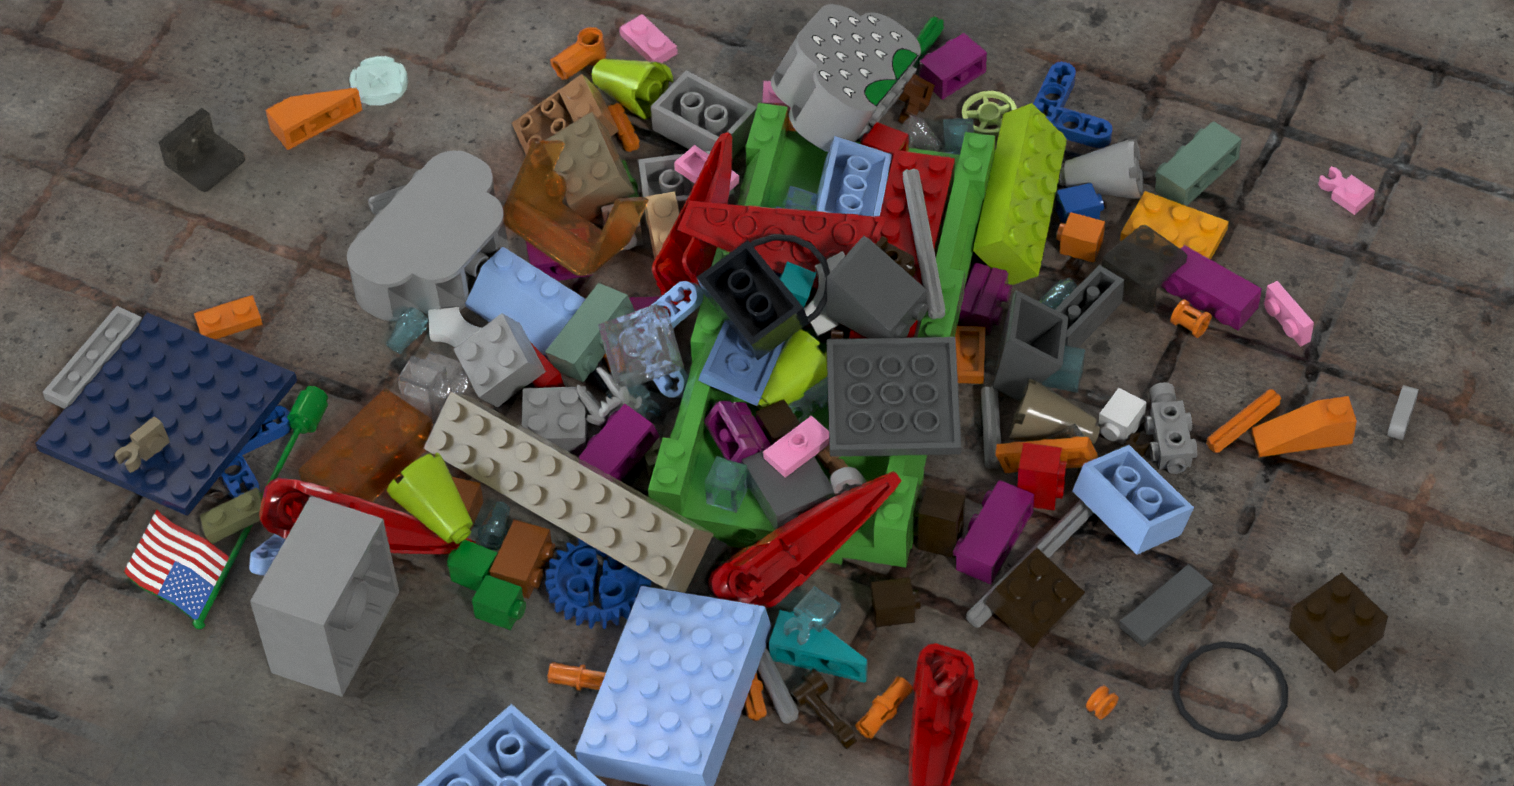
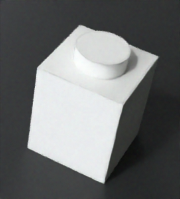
[1098,388,1146,445]

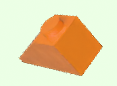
[266,87,362,150]
[1251,396,1357,457]

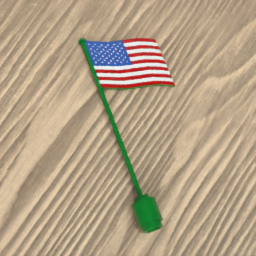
[124,386,328,630]

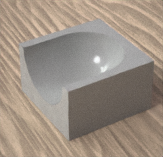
[250,496,399,697]

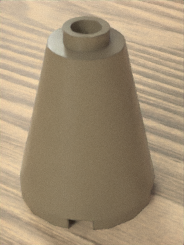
[1008,378,1100,445]

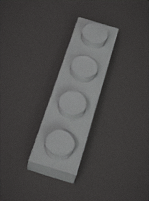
[43,306,142,409]

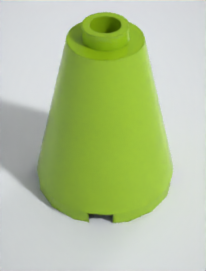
[592,59,673,119]
[756,329,828,410]
[387,452,473,544]

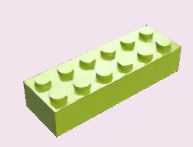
[973,103,1067,285]

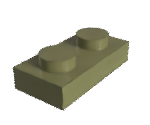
[200,487,263,544]

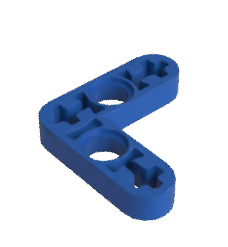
[1033,62,1112,148]
[220,406,292,499]

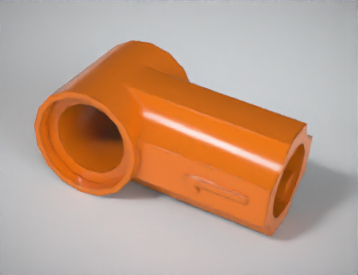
[550,27,606,80]

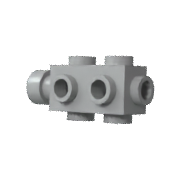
[1145,383,1197,474]

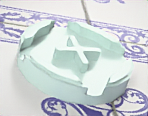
[349,56,408,106]

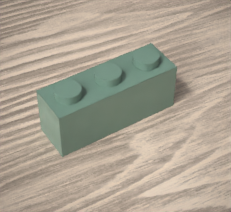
[1155,121,1242,206]
[545,283,636,382]

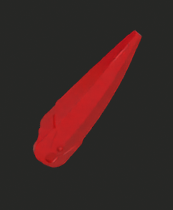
[652,132,732,317]
[708,471,902,608]
[259,478,476,554]
[909,643,978,786]

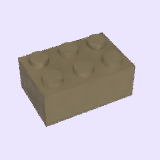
[542,112,635,223]

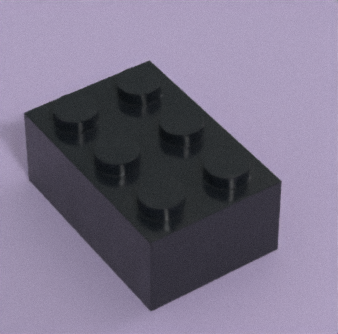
[696,240,809,360]

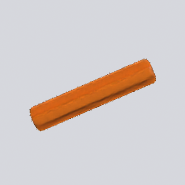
[1206,389,1281,453]

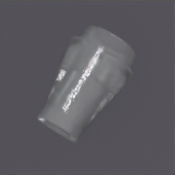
[900,115,943,152]

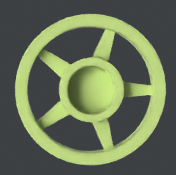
[962,91,1017,136]

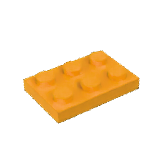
[1120,191,1229,260]

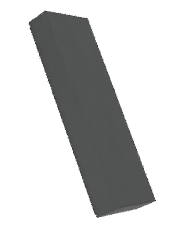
[1119,564,1212,648]

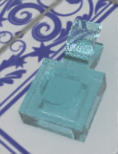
[789,376,828,423]

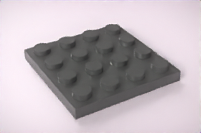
[827,337,961,457]

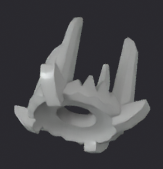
[576,367,642,430]

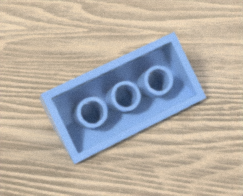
[814,136,892,216]
[465,247,585,360]

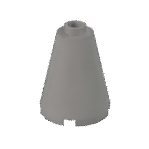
[1060,139,1143,199]

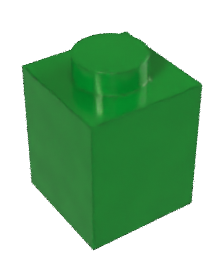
[447,539,498,592]
[472,575,526,630]

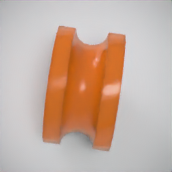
[1086,685,1119,720]

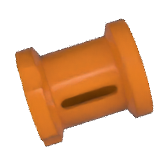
[1170,299,1212,338]

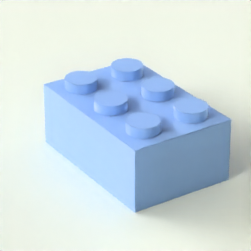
[1072,445,1194,555]

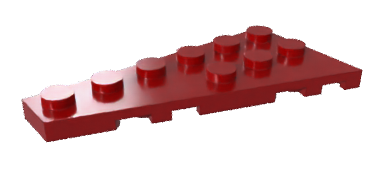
[677,201,886,290]

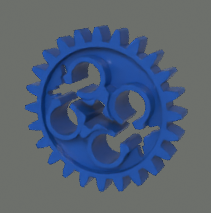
[545,538,651,629]

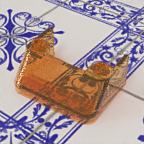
[503,140,649,276]

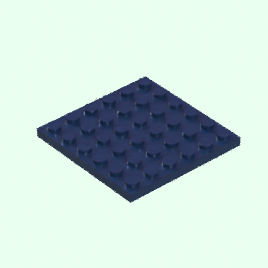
[35,313,298,516]

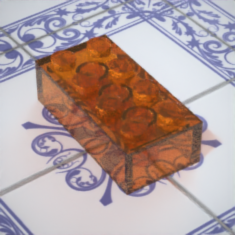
[298,388,433,502]

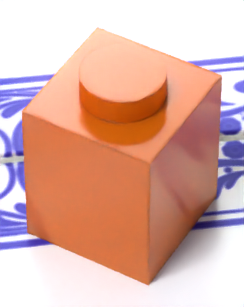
[1056,212,1105,263]

